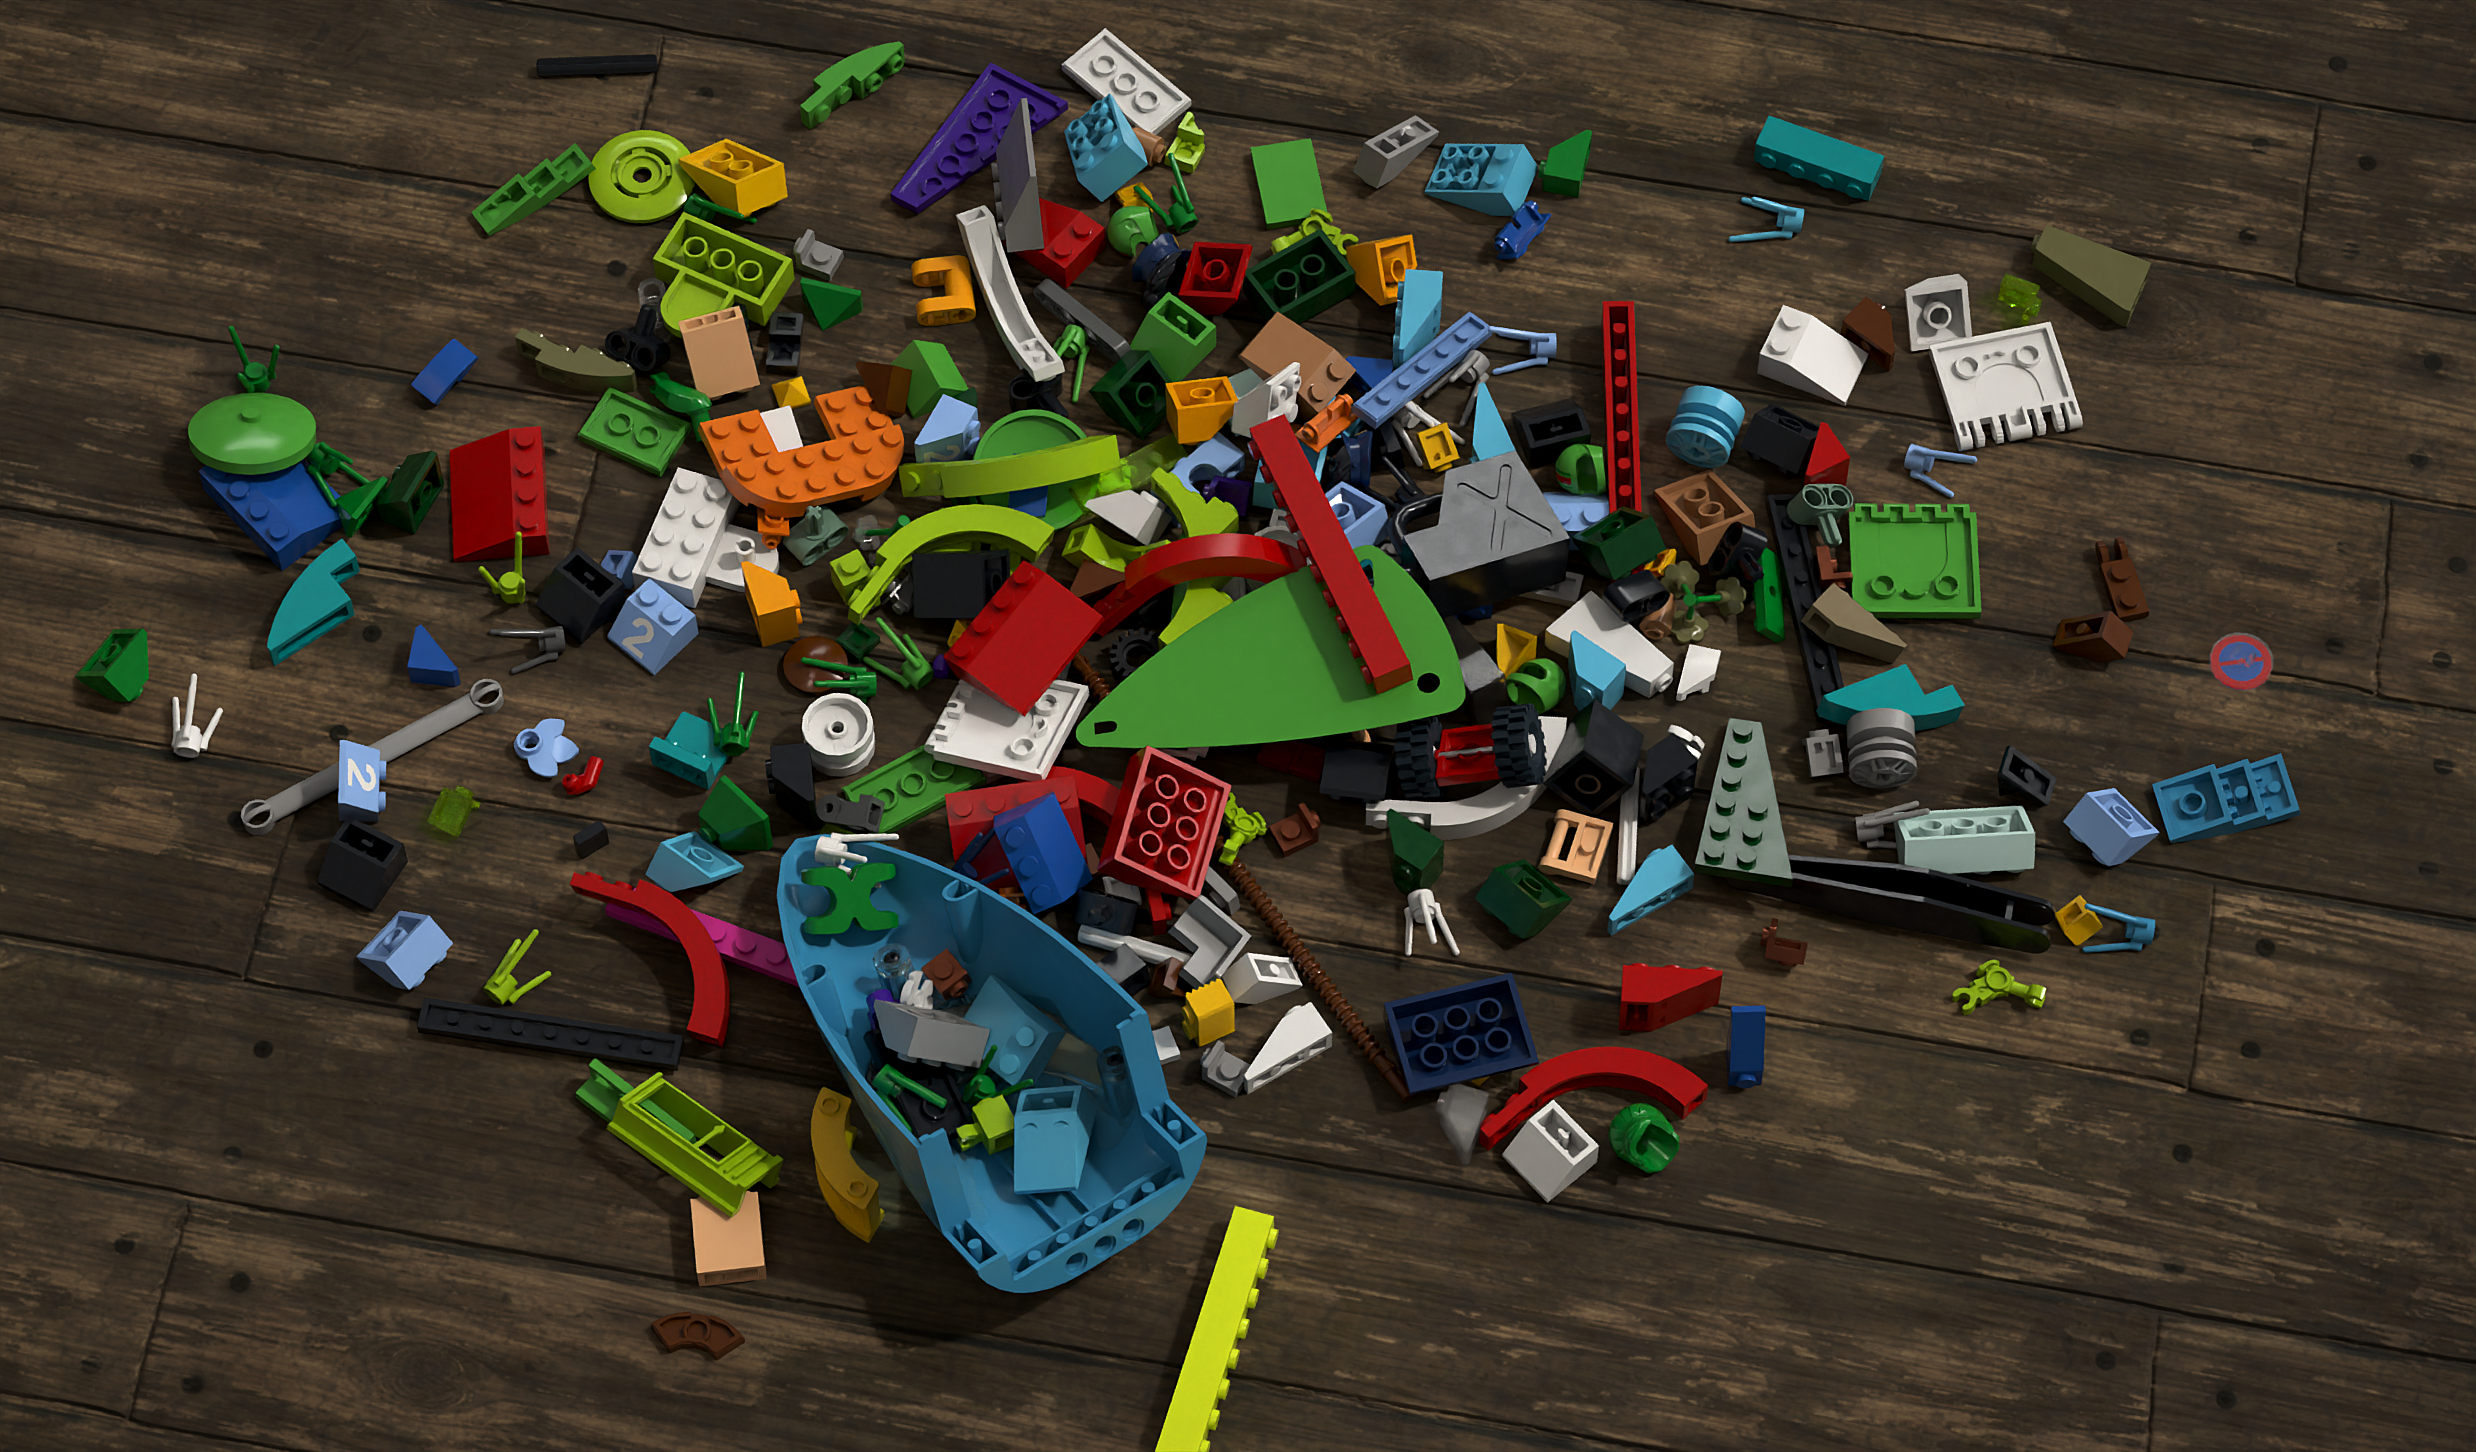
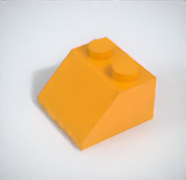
[1165,376,1238,445]
[741,561,803,647]

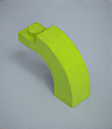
[1061,524,1171,573]

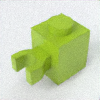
[830,549,881,607]
[956,1095,1014,1155]

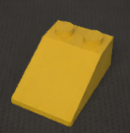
[678,138,788,218]

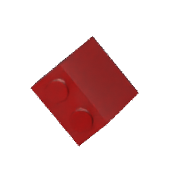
[1179,242,1253,316]

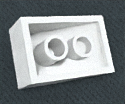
[1757,305,1868,406]

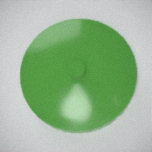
[188,393,316,475]
[973,409,1099,533]

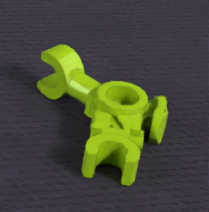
[1270,208,1359,259]
[1219,792,1267,866]
[1952,960,2047,1015]

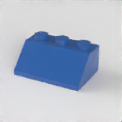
[994,791,1093,915]

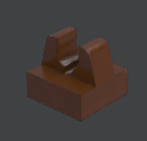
[1147,957,1187,999]

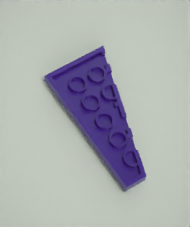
[891,62,1068,214]

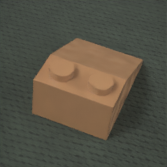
[1238,311,1356,422]
[1654,469,1755,566]

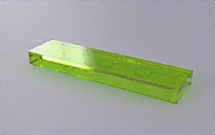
[1068,432,1188,515]

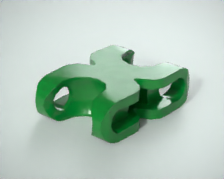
[801,862,899,935]

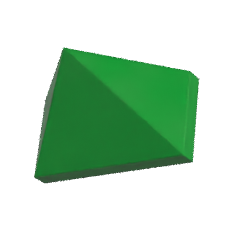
[800,277,863,331]
[335,476,388,538]

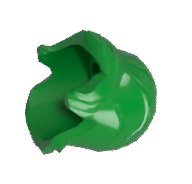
[1608,1103,1680,1173]

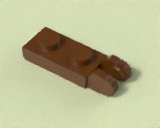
[2095,537,2150,622]

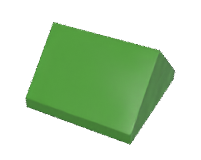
[890,340,969,419]

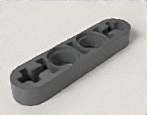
[1033,278,1131,363]

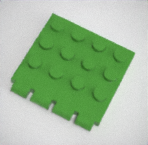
[1848,503,1981,619]

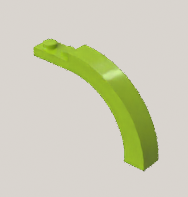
[898,435,1121,498]
[847,504,1055,625]

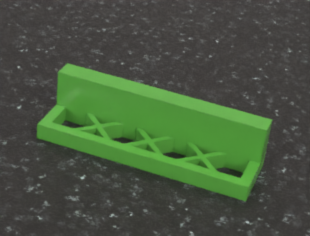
[576,1058,696,1144]

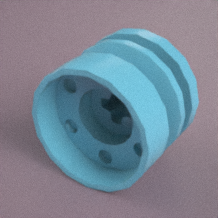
[1666,385,1745,468]

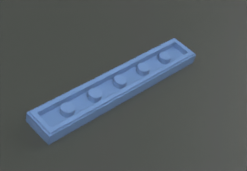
[1351,311,1492,429]

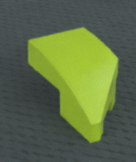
[1164,112,1205,174]

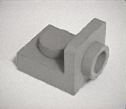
[793,229,844,281]
[1802,729,1844,777]
[1200,1040,1251,1097]

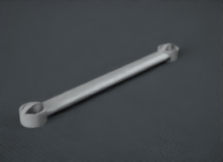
[241,679,504,835]

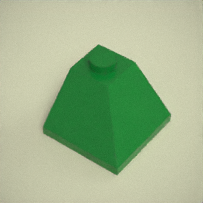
[75,628,149,702]
[698,775,773,850]

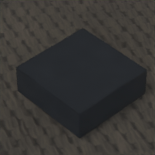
[573,820,609,860]

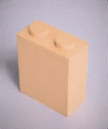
[678,306,760,401]
[690,1190,767,1287]

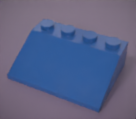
[198,459,343,571]

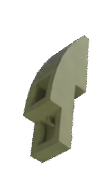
[515,328,637,393]

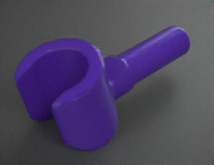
[932,654,952,679]

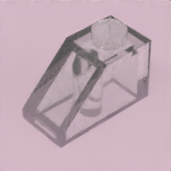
[1436,1084,1489,1165]

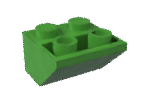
[1130,292,1216,382]

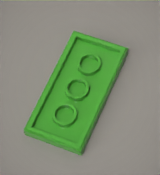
[841,744,987,842]

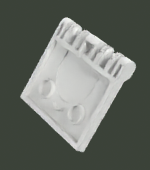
[1929,322,2083,451]

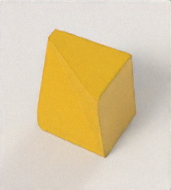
[2055,895,2103,946]

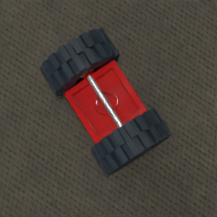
[1394,703,1547,800]

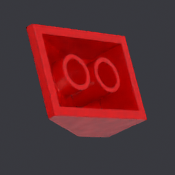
[998,198,1106,289]

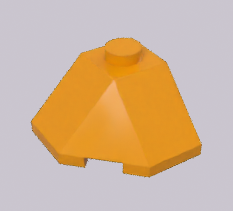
[1346,234,1417,306]

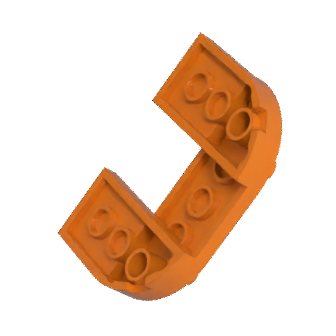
[698,385,904,518]

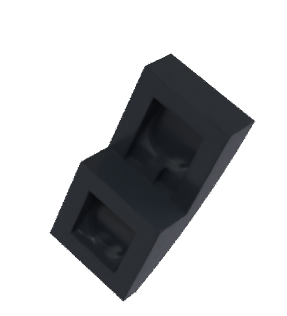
[766,312,804,375]

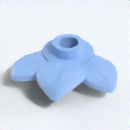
[514,719,579,778]

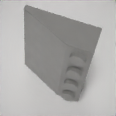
[991,98,1044,253]

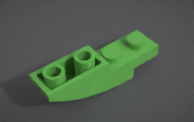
[800,41,905,130]

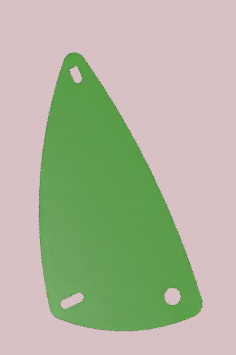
[1076,545,1465,748]

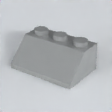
[874,999,990,1071]

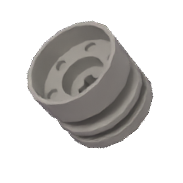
[1846,708,1917,789]

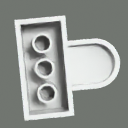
[632,468,779,608]

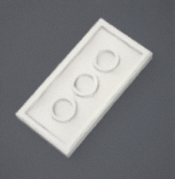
[1062,28,1191,135]

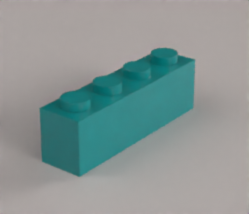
[1754,116,1884,201]

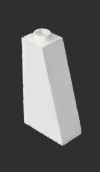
[1545,591,1674,698]

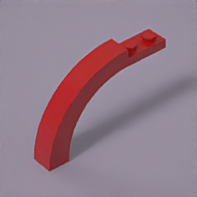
[1092,533,1307,637]
[1016,766,1172,936]
[570,872,730,1048]
[1479,1047,1708,1151]

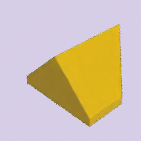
[1496,624,1537,696]

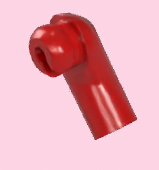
[562,756,604,796]

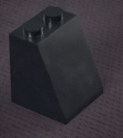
[910,549,1010,618]
[1542,699,1644,818]

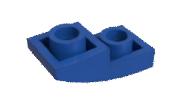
[411,339,479,405]

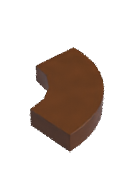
[650,1312,745,1360]

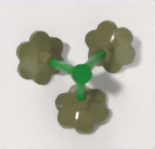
[1660,561,1746,644]

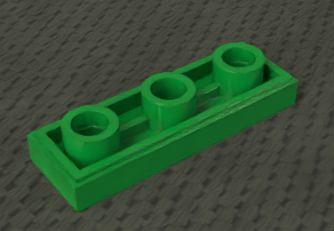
[1752,547,1786,643]

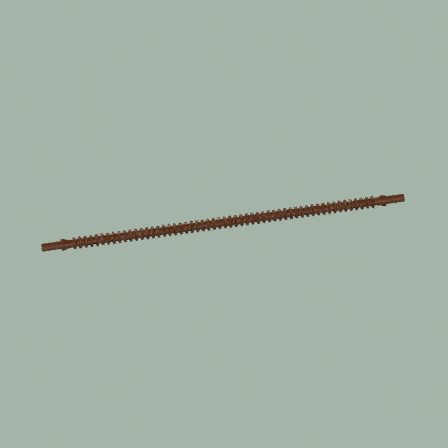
[1071,651,1414,1102]

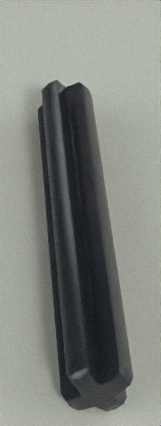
[536,54,658,76]

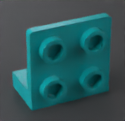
[649,712,729,790]

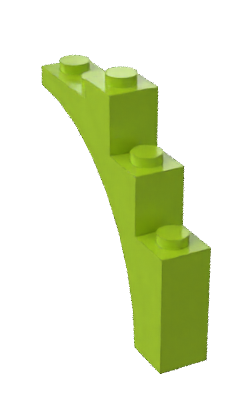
[1150,467,1239,651]

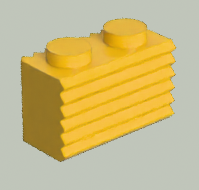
[1181,978,1235,1047]

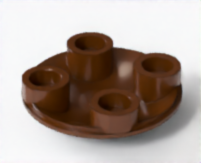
[783,636,848,697]

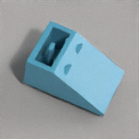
[1064,93,1148,202]
[1424,144,1539,216]
[1393,269,1443,370]
[1014,1085,1097,1195]

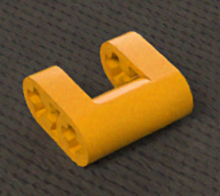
[911,255,976,326]

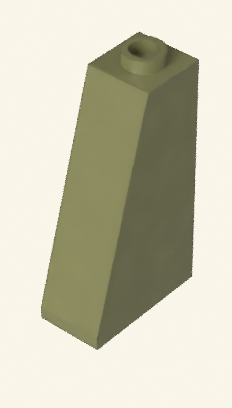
[2030,225,2151,328]

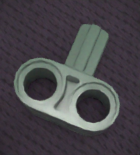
[1787,484,1853,548]
[782,505,849,566]

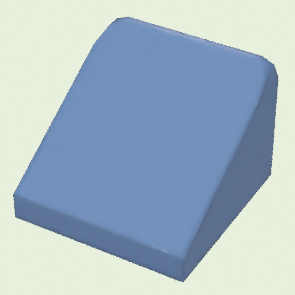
[601,550,638,589]

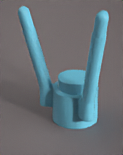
[1728,196,1804,242]

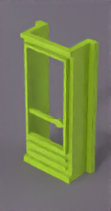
[606,1072,784,1217]

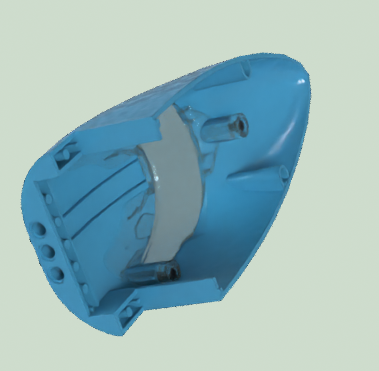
[777,834,1207,1293]

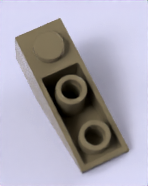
[1801,583,1907,664]

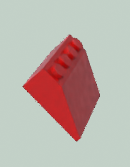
[449,426,550,562]
[943,560,1105,717]
[1097,745,1232,900]
[945,775,1089,891]

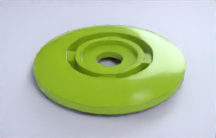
[588,130,696,223]

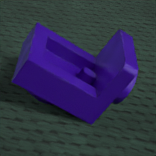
[1202,475,1252,516]

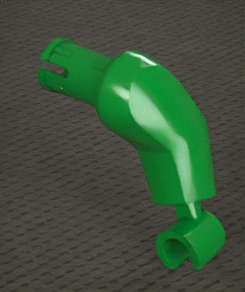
[649,372,712,442]

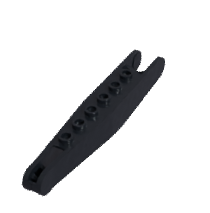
[1726,855,2056,954]

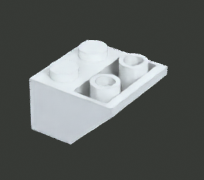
[1231,362,1301,438]
[1502,1100,1599,1203]

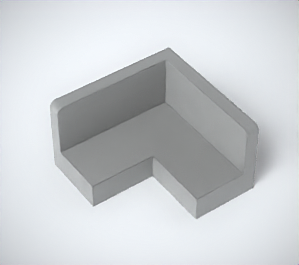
[1168,895,1251,990]

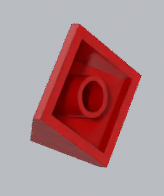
[1804,422,1850,487]

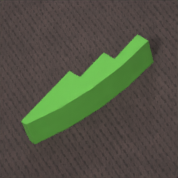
[471,143,596,235]

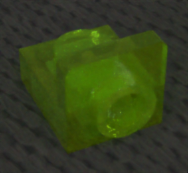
[1998,273,2043,325]
[427,785,481,837]

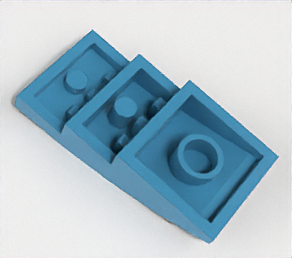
[2152,753,2301,843]

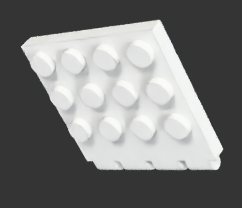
[924,679,1089,781]

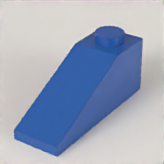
[1725,1005,1766,1088]

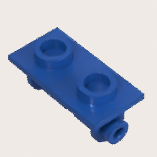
[1494,200,1552,260]

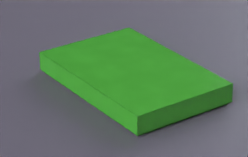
[1250,138,1327,230]
[578,387,692,477]

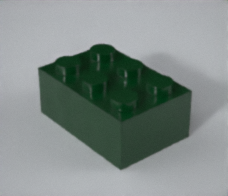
[1243,229,1356,324]

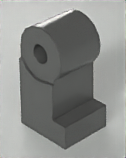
[816,794,885,834]

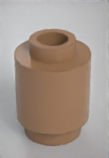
[1131,127,1167,166]
[1639,593,1677,639]

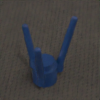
[951,827,1010,886]

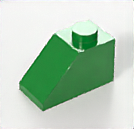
[1538,130,1592,198]

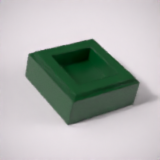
[835,622,881,664]

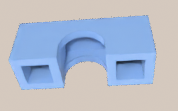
[1151,432,1245,528]

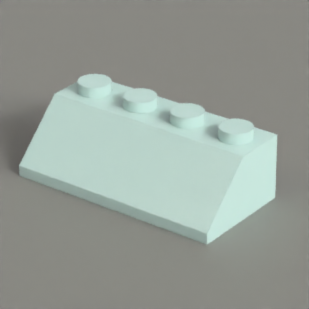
[1894,806,2035,876]

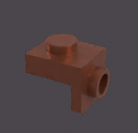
[1760,918,1808,967]

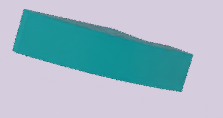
[267,539,360,666]
[1816,664,1965,731]

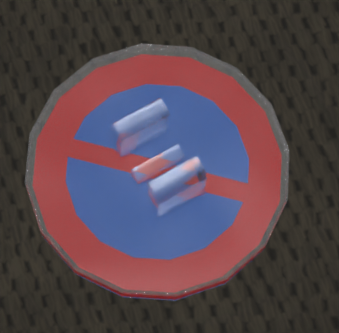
[2209,632,2273,690]

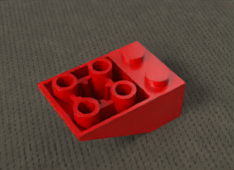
[1618,963,1723,1032]

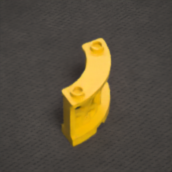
[811,1087,885,1243]

